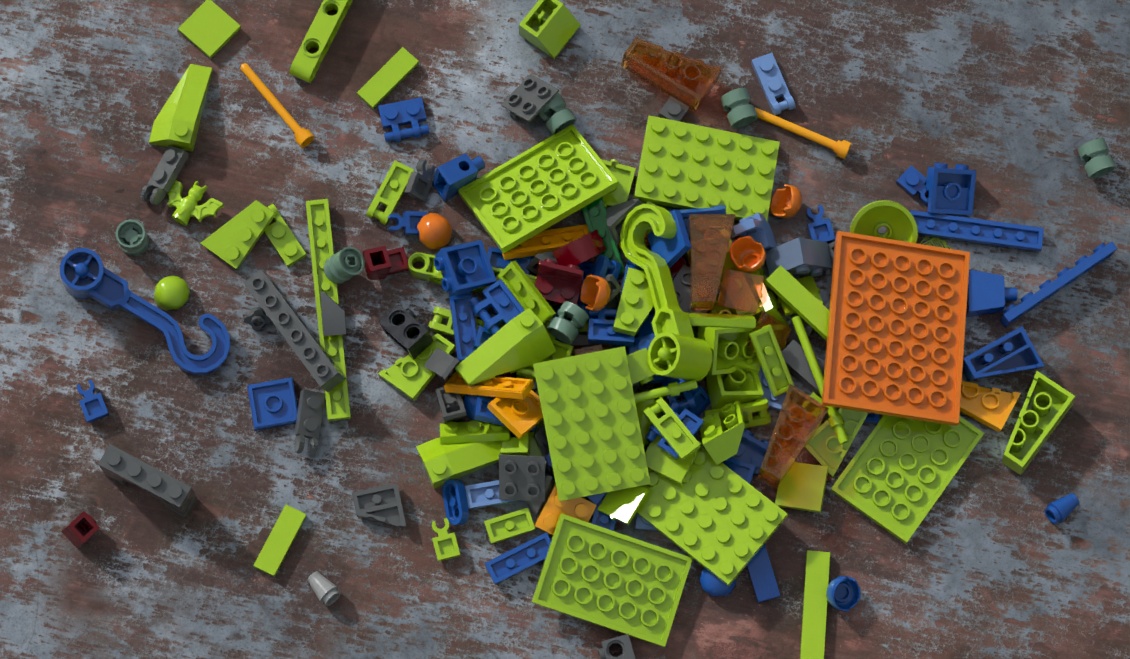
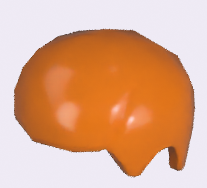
[770,184,802,219]
[417,213,452,250]
[729,236,766,273]
[580,274,611,311]

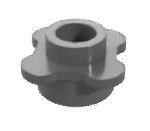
[244,307,271,331]

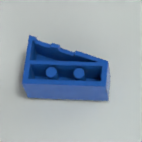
[962,326,1044,381]

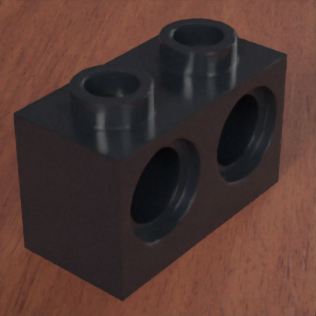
[379,304,433,359]

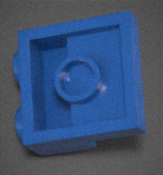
[926,163,976,215]
[434,240,497,297]

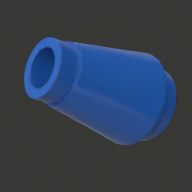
[1044,493,1079,524]

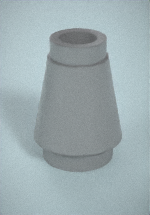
[307,571,341,606]

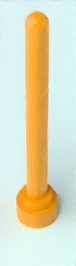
[240,63,315,148]
[754,107,852,159]

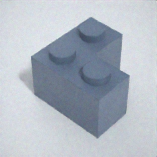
[765,238,832,277]

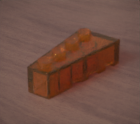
[621,38,723,112]
[688,214,735,310]
[757,384,829,489]

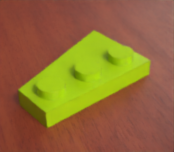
[378,333,456,401]

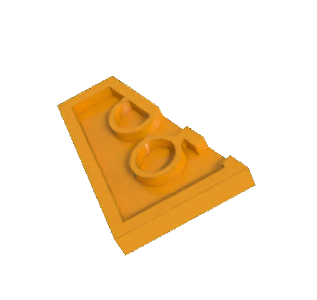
[960,381,1021,433]

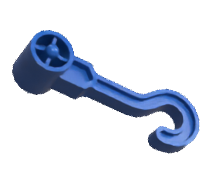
[60,248,230,375]

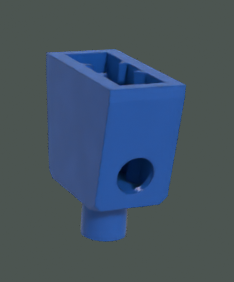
[432,154,485,202]
[966,270,1018,317]

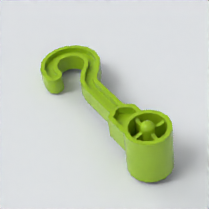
[620,204,713,382]

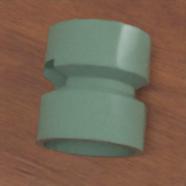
[720,88,758,129]
[538,93,577,135]
[1077,138,1116,179]
[116,219,149,257]
[324,246,365,284]
[547,301,589,345]

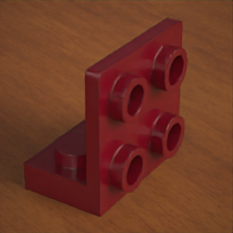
[535,259,584,305]

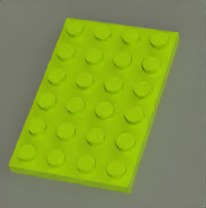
[633,115,780,221]
[458,124,619,254]
[533,346,651,501]
[830,415,984,544]
[636,447,788,587]
[531,513,693,647]

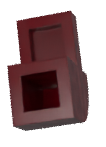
[552,229,606,267]
[362,246,409,280]

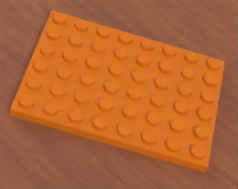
[822,231,970,426]

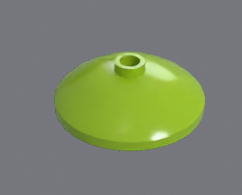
[850,200,918,243]

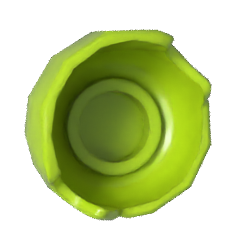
[153,276,190,311]

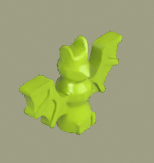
[167,180,224,226]

